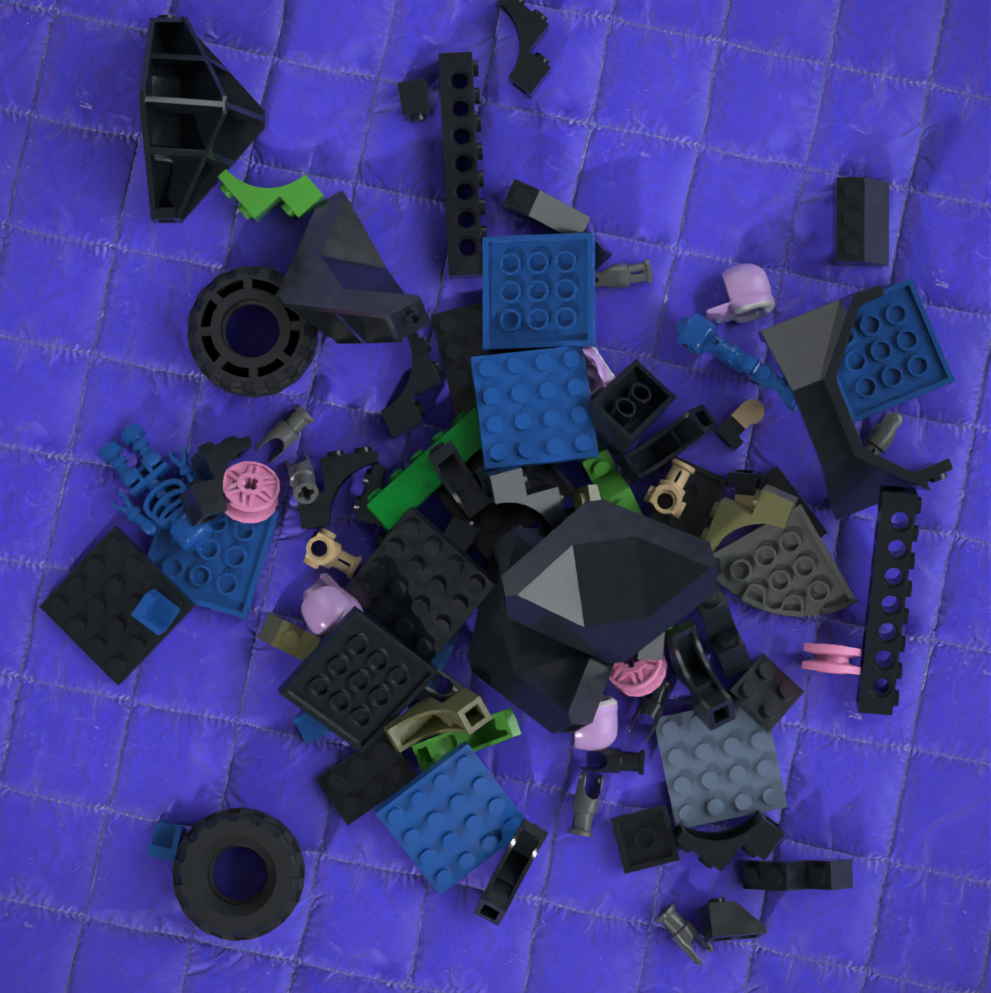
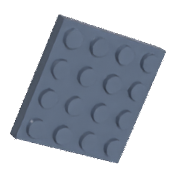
[655,702,787,827]

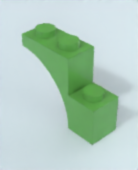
[218,170,325,222]
[578,441,643,515]
[412,708,521,772]

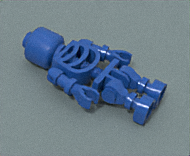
[676,313,798,412]
[98,423,212,551]

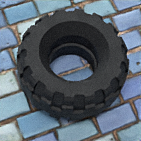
[187,266,319,398]
[172,807,305,941]

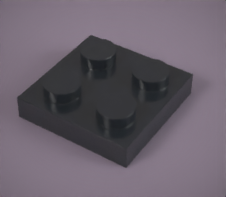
[727,653,804,733]
[610,804,680,874]

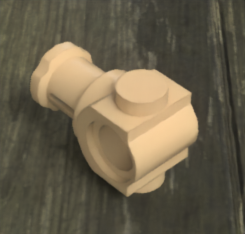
[643,458,695,518]
[303,527,362,580]

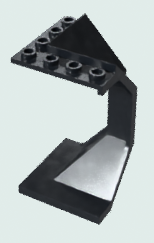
[758,284,953,521]

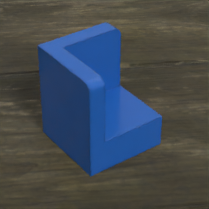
[131,589,180,635]
[292,713,331,744]
[147,821,185,861]

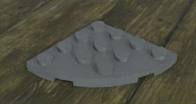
[714,503,857,617]

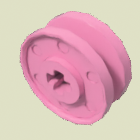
[223,461,280,523]
[801,643,863,675]
[609,653,667,697]

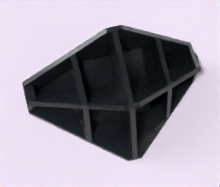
[140,15,265,223]
[277,190,431,345]
[501,499,722,664]
[468,525,614,734]

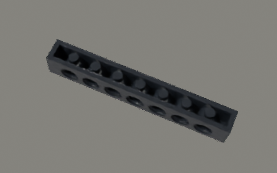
[438,52,487,280]
[855,485,922,715]

